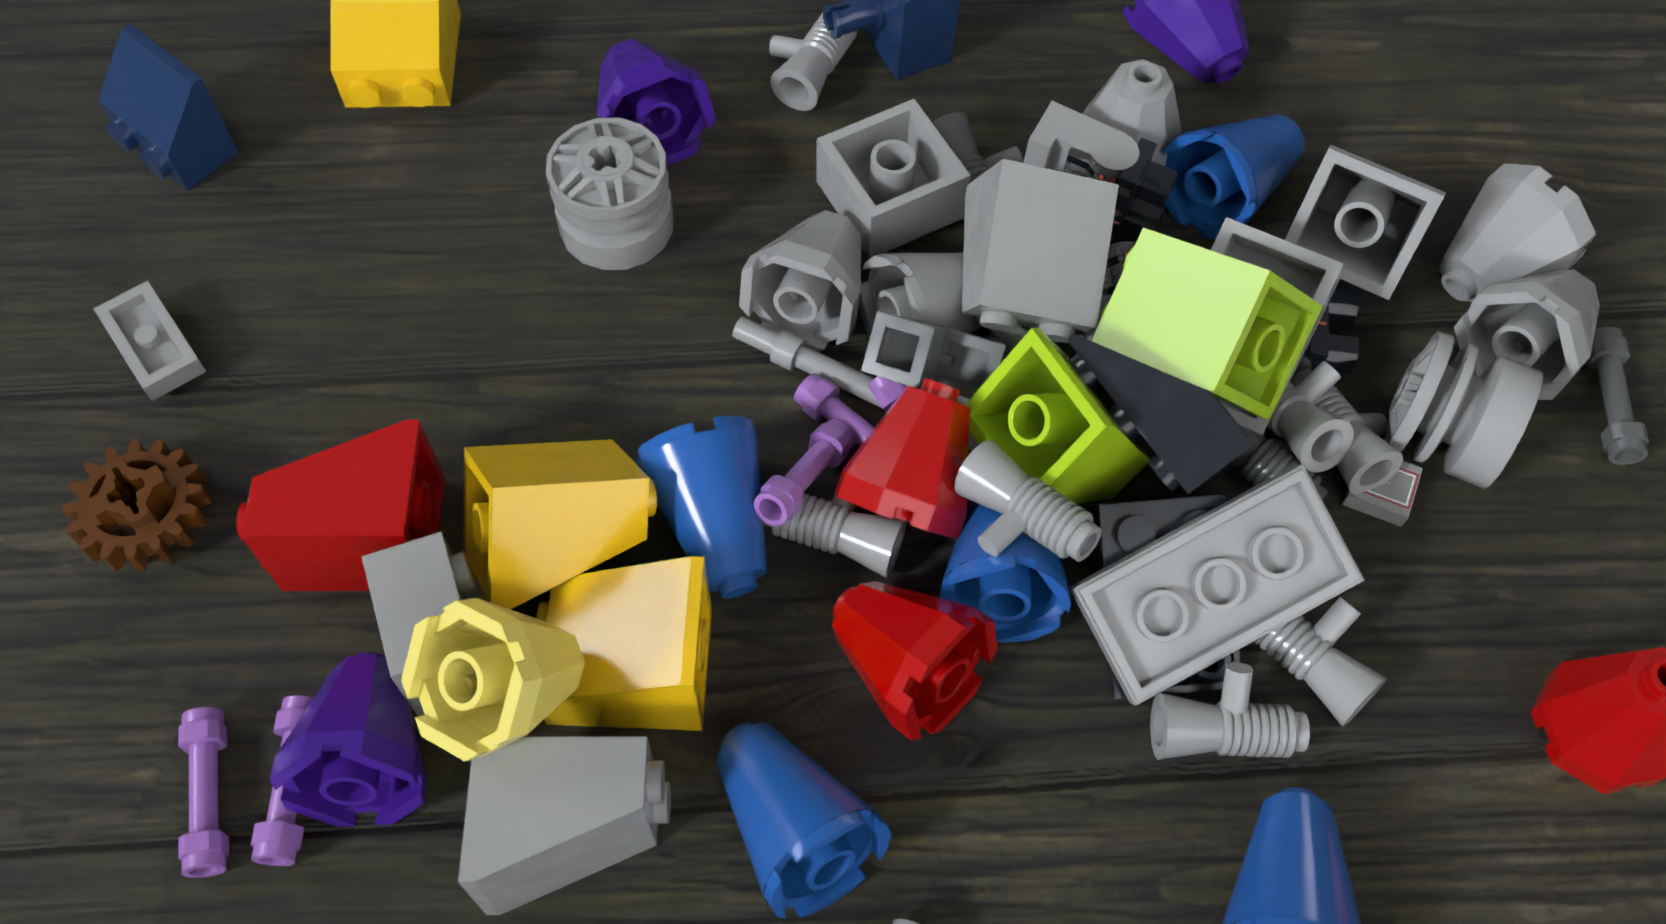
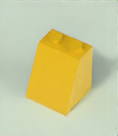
[331,0,461,108]
[463,439,657,610]
[537,556,712,731]

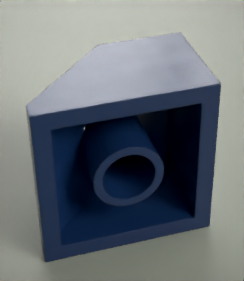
[98,24,239,191]

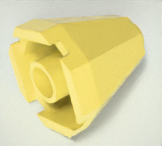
[401,598,585,761]

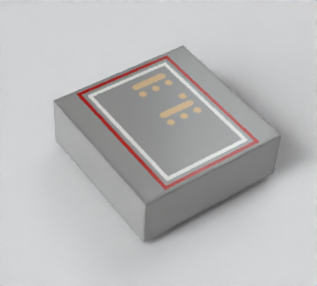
[1342,461,1423,527]

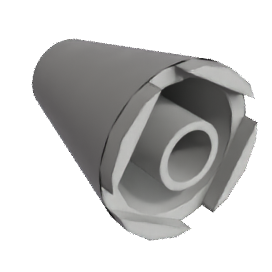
[859,253,982,339]

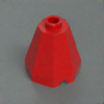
[835,378,970,539]
[832,581,998,741]
[1530,647,1666,794]

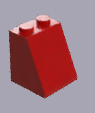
[237,419,446,591]

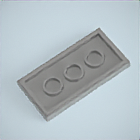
[1069,464,1364,706]

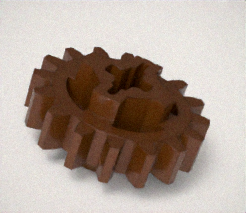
[62,439,212,572]

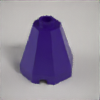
[1122,0,1250,84]
[597,38,716,166]
[270,652,428,827]

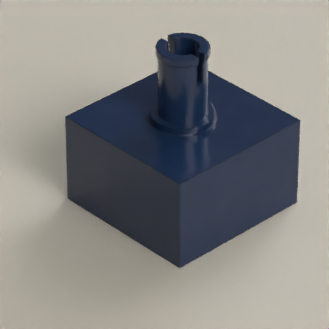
[822,0,960,80]

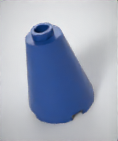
[1162,115,1304,239]
[635,416,767,599]
[940,500,1071,643]
[716,723,891,918]
[1222,787,1360,924]

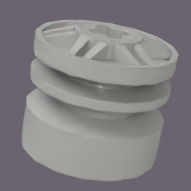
[546,118,674,270]
[1384,331,1543,489]

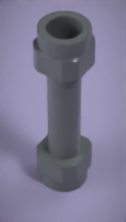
[1586,327,1649,465]

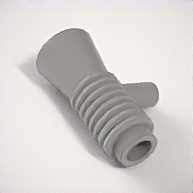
[769,12,857,111]
[1267,361,1354,473]
[1290,369,1403,495]
[954,440,1102,562]
[763,493,907,578]
[1253,597,1387,727]
[1150,662,1310,760]

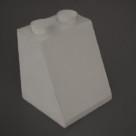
[1285,145,1446,300]
[962,159,1119,343]
[458,737,671,915]

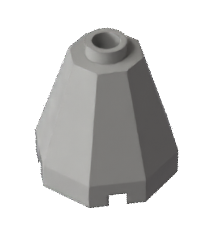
[1083,59,1182,166]
[1439,163,1596,302]
[739,210,861,352]
[1454,269,1600,400]

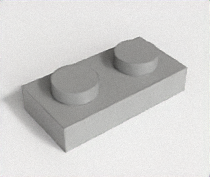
[94,280,206,401]

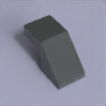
[861,311,1011,399]

